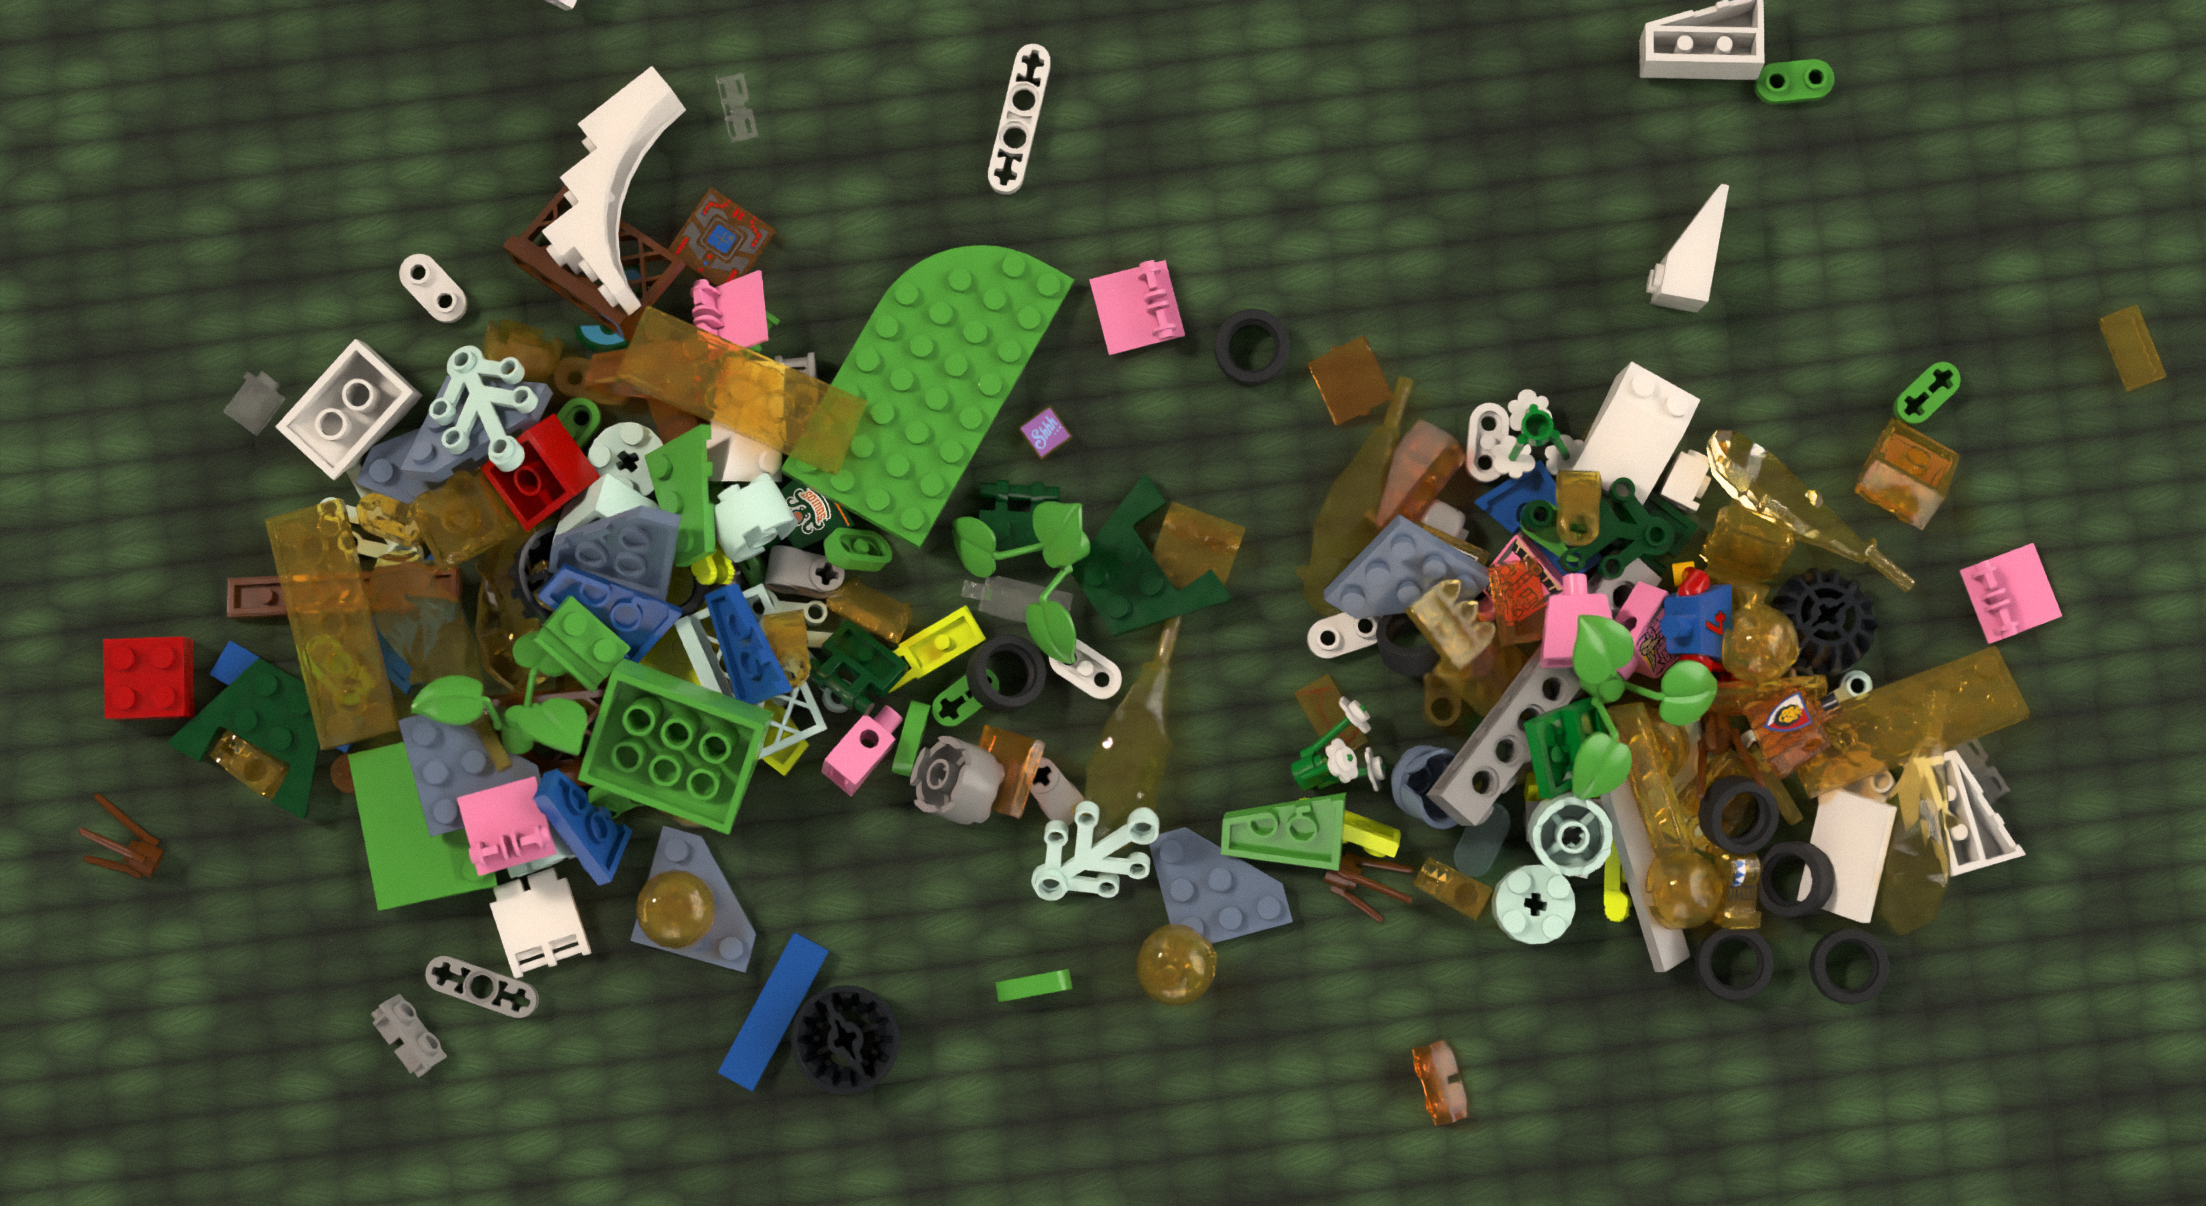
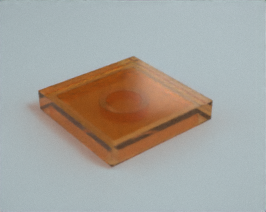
[978,724,1046,819]

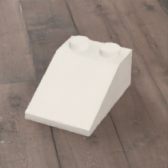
[1646,184,1729,313]
[275,339,423,480]
[1569,361,1700,506]

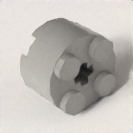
[910,736,1005,825]

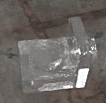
[223,371,286,436]

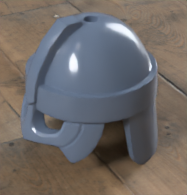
[1391,745,1458,829]

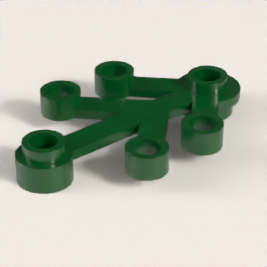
[1520,470,1674,580]

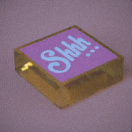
[1018,405,1073,461]

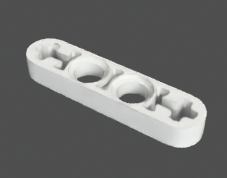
[988,44,1050,195]

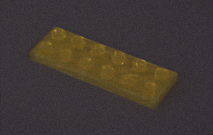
[614,305,868,476]
[265,498,400,750]
[1777,645,2030,799]

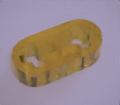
[356,493,430,547]

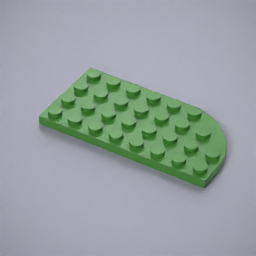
[781,245,1075,550]

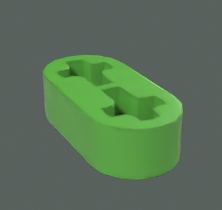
[1893,362,1961,426]
[932,668,999,727]
[892,700,931,778]
[995,969,1073,1002]

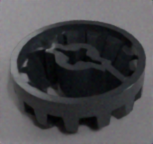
[508,524,558,629]
[1766,567,1878,677]
[791,985,901,1094]

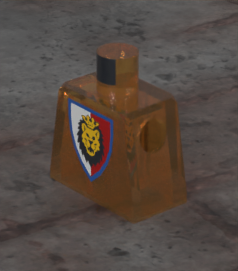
[1741,684,1845,780]

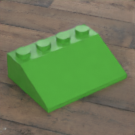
[577,658,774,835]
[348,742,497,911]

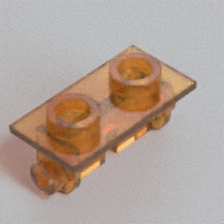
[1412,1039,1470,1125]

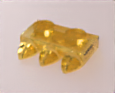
[1404,579,1495,673]

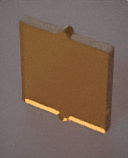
[1307,335,1394,426]

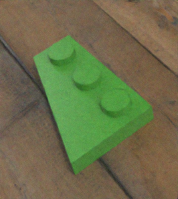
[644,424,716,567]
[1221,793,1346,871]

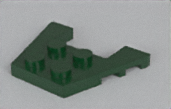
[1071,474,1233,637]
[167,658,331,819]

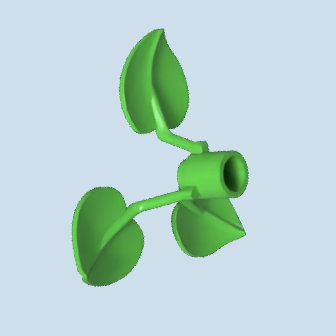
[951,501,1090,664]
[1572,614,1717,800]
[411,630,587,755]

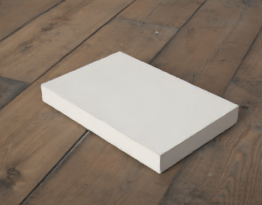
[1797,785,1897,923]

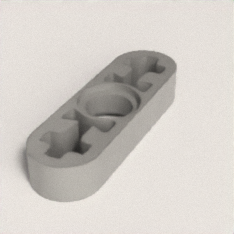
[425,956,539,1018]

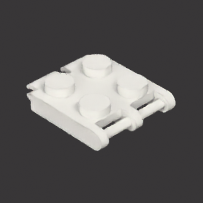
[490,867,591,979]

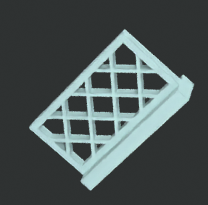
[674,583,828,760]

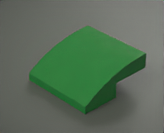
[1524,697,1607,799]

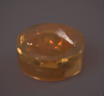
[330,753,355,794]

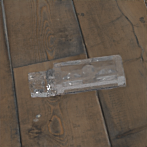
[961,576,1073,624]

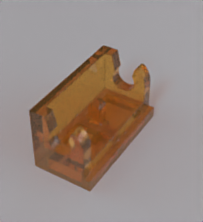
[1487,557,1546,647]

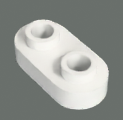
[399,254,468,323]
[1465,403,1509,483]
[1307,612,1382,659]
[1049,639,1122,700]

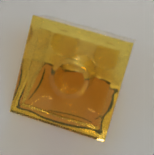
[1853,417,1960,530]

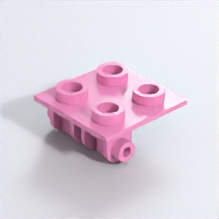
[1089,260,1185,355]
[690,270,768,366]
[1960,543,2062,644]
[457,776,557,876]

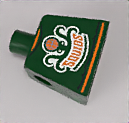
[765,480,857,551]

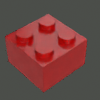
[480,414,601,532]
[103,636,195,721]

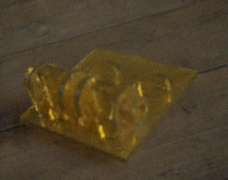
[1152,501,1246,589]
[1432,610,1530,718]

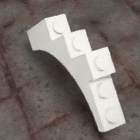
[542,66,686,315]

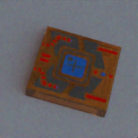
[668,187,776,286]

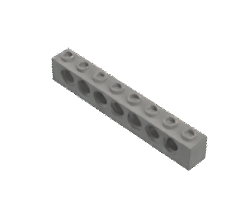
[1426,549,1662,826]

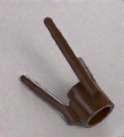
[1696,712,1765,800]
[78,793,165,879]
[1323,851,1414,923]

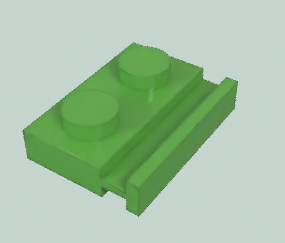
[531,595,631,692]

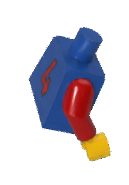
[1659,561,1734,672]

